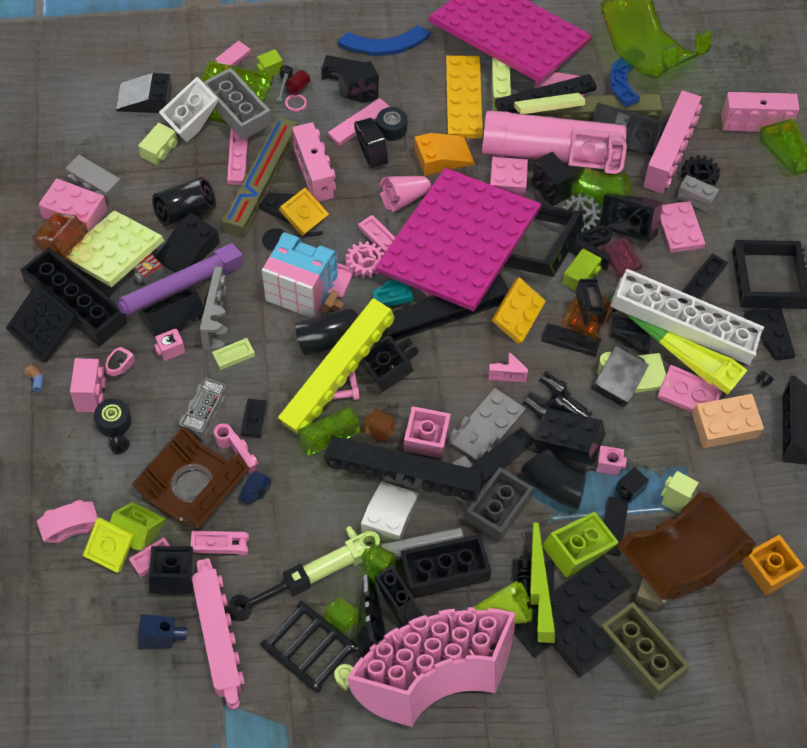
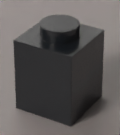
[616,467,649,503]

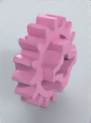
[345,241,384,278]

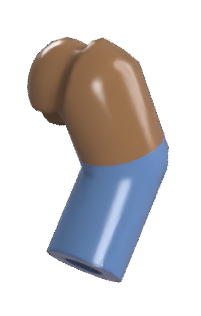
[24,365,44,392]

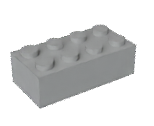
[203,68,271,140]

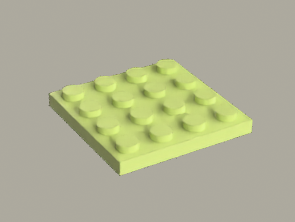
[62,210,164,287]

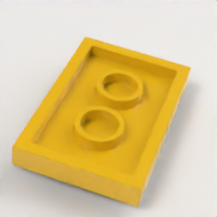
[491,277,546,344]

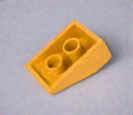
[414,133,475,176]

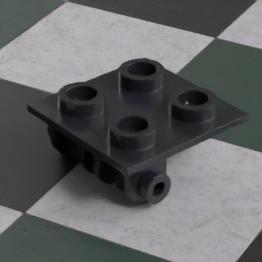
[513,555,554,599]

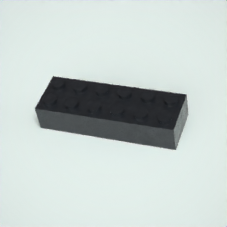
[20,247,127,346]

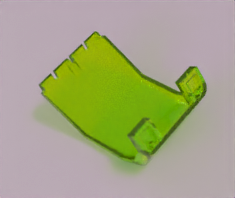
[600,0,712,78]

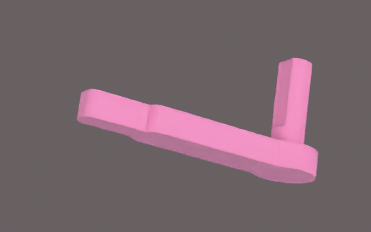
[333,371,359,400]

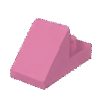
[488,353,528,382]

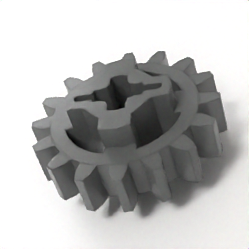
[562,193,601,232]

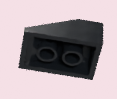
[116,73,172,113]
[600,194,663,242]
[155,212,220,273]

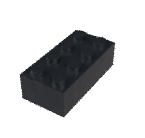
[400,534,491,597]

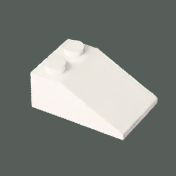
[159,77,219,142]
[361,481,419,543]

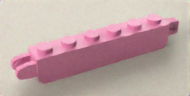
[192,558,245,710]

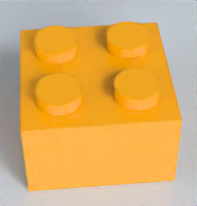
[742,534,805,596]

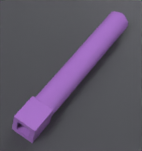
[118,243,243,315]

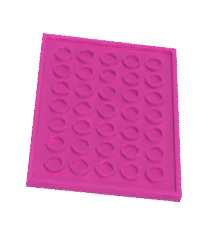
[428,0,592,83]
[375,168,541,311]

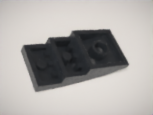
[591,103,666,156]

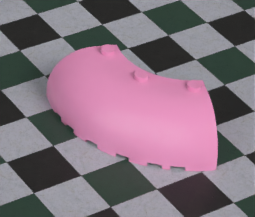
[348,607,515,727]

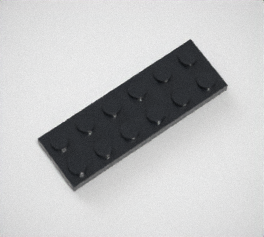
[514,554,630,658]

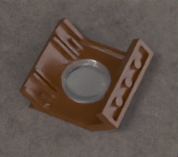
[131,427,250,528]

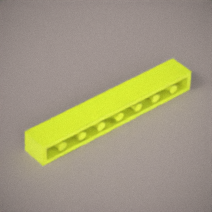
[278,298,395,437]

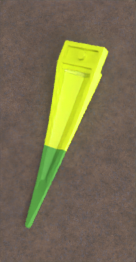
[609,297,748,395]

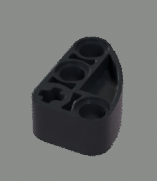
[354,118,388,168]

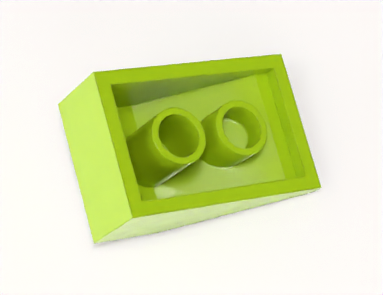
[542,512,619,578]

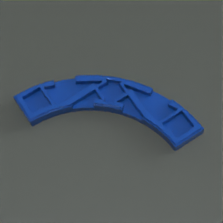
[337,25,431,56]
[610,48,645,107]

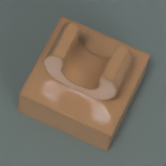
[320,290,344,314]

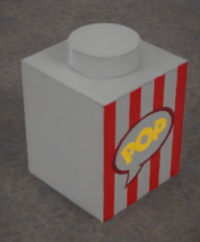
[134,254,164,286]

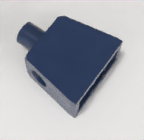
[138,614,187,649]

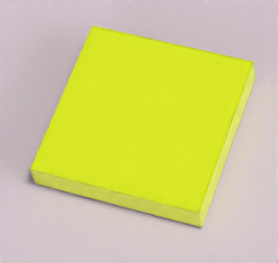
[82,518,135,573]

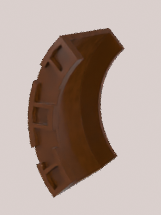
[617,491,757,600]

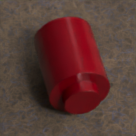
[285,70,311,95]

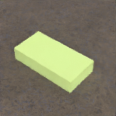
[212,338,255,370]

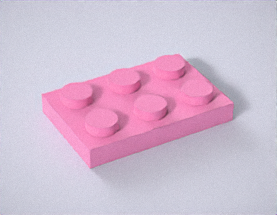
[660,201,705,253]

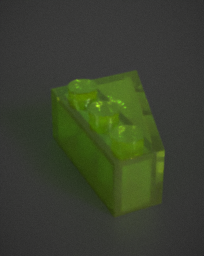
[759,118,807,176]

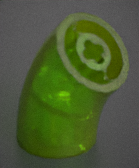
[570,166,633,205]

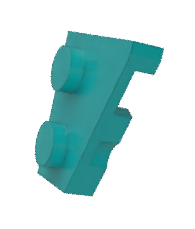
[372,279,413,307]

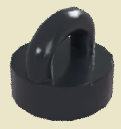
[109,435,130,454]

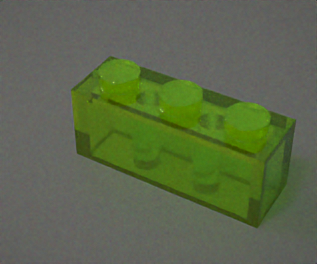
[298,406,360,457]

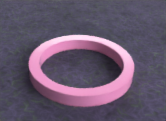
[285,94,307,112]

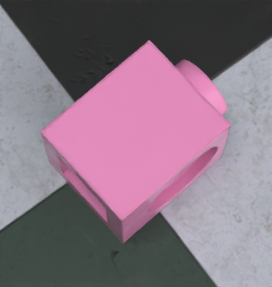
[596,446,627,476]

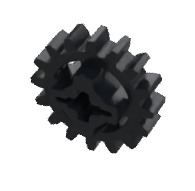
[681,155,720,186]

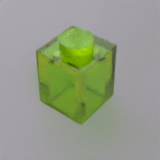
[325,597,359,634]

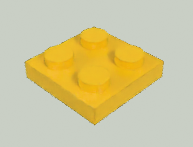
[278,188,329,236]

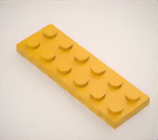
[446,55,483,139]

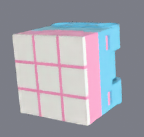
[262,232,338,317]

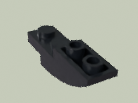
[374,565,423,627]

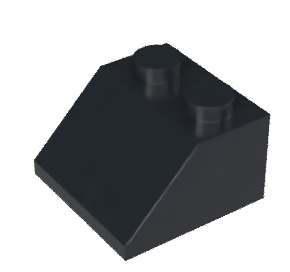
[149,546,193,594]

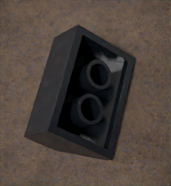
[138,289,204,337]

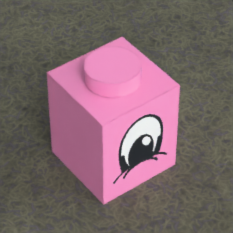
[154,328,185,361]

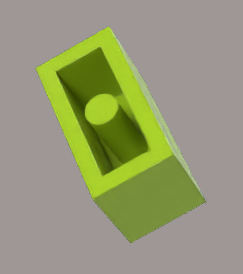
[562,249,602,291]

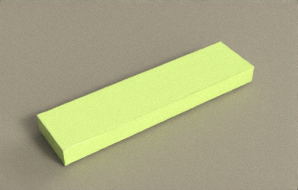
[514,93,586,114]

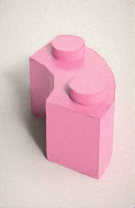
[37,500,98,543]

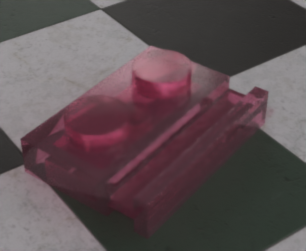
[602,237,643,277]

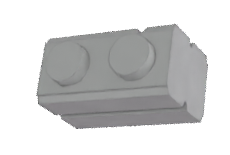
[676,175,720,213]

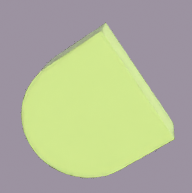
[334,664,353,691]

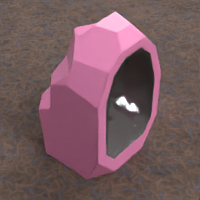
[105,347,135,376]

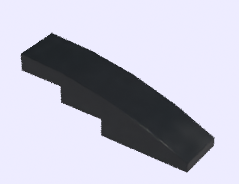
[470,427,534,482]

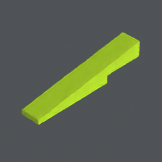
[531,522,555,643]

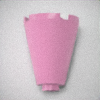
[380,176,431,212]

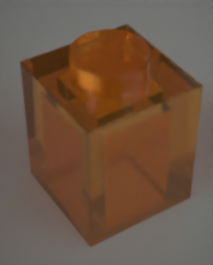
[364,408,396,443]

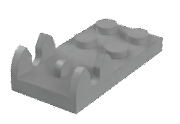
[200,266,228,351]
[448,388,526,462]

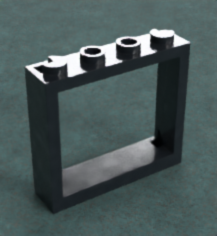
[504,204,585,277]
[732,240,807,309]

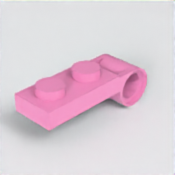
[214,423,258,475]

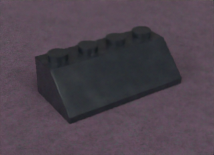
[782,375,807,465]

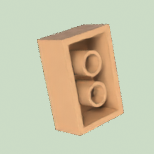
[692,394,764,448]

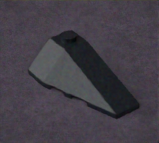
[355,574,386,658]

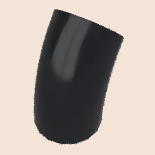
[152,177,216,226]
[295,308,358,356]
[521,450,587,510]

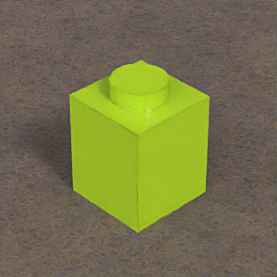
[256,49,283,79]

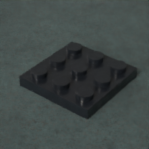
[6,283,78,362]

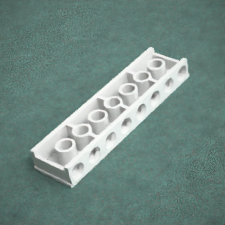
[610,269,764,366]

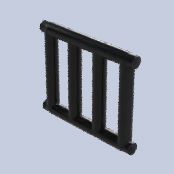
[260,601,357,693]

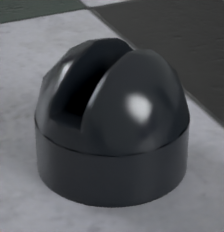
[757,370,774,387]

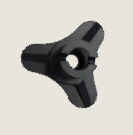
[522,371,593,420]

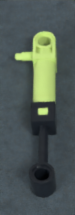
[229,526,380,622]

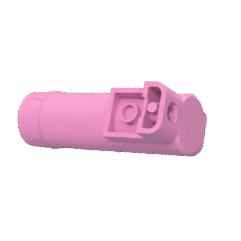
[482,111,627,174]

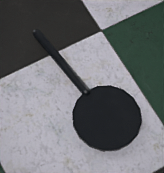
[262,228,323,251]

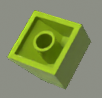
[110,502,167,551]

